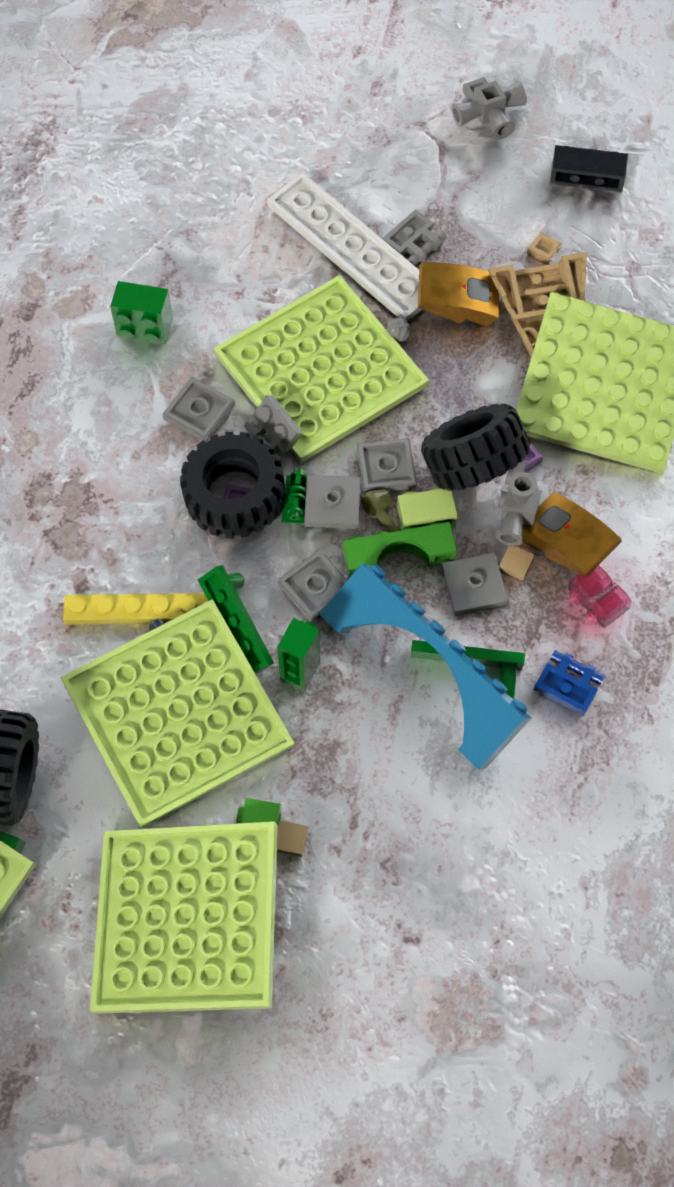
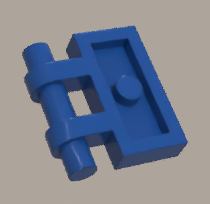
[533,650,605,716]

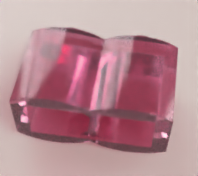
[568,565,632,628]

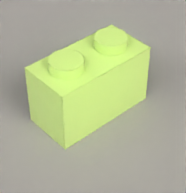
[397,487,458,529]

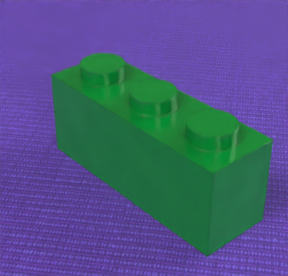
[277,618,320,690]

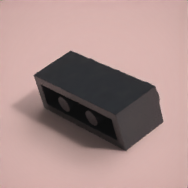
[549,145,628,193]

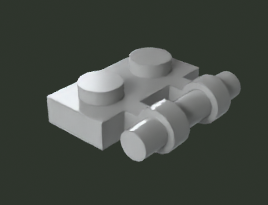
[382,209,446,266]
[244,395,303,461]

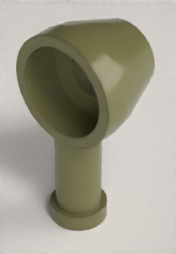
[361,489,401,533]

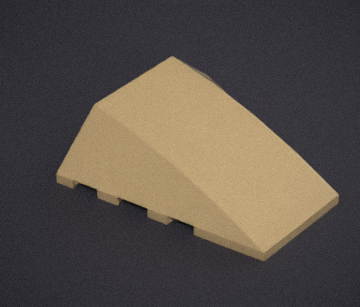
[488,252,587,358]

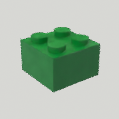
[110,281,173,344]

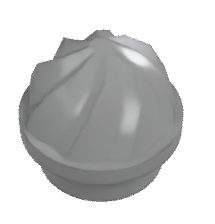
[386,318,411,344]

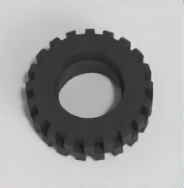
[421,403,530,491]
[180,431,286,539]
[0,709,39,826]

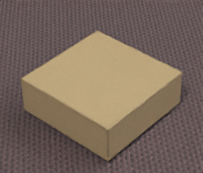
[527,232,562,265]
[499,546,535,581]
[277,820,309,857]

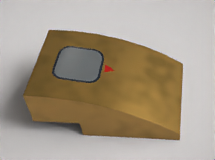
[418,262,499,327]
[522,492,622,578]

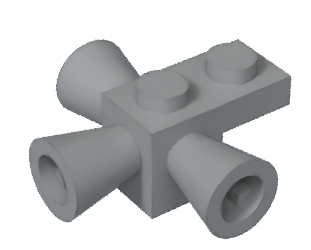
[452,77,527,139]
[495,461,542,546]

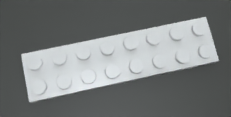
[267,172,422,322]

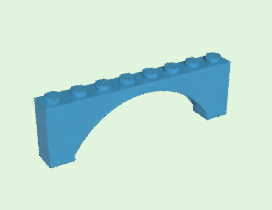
[320,564,532,770]

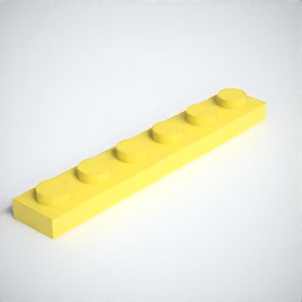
[63,593,208,625]

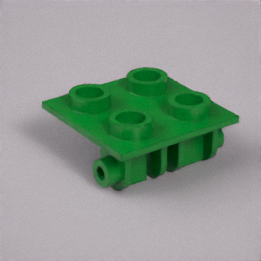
[281,468,307,525]

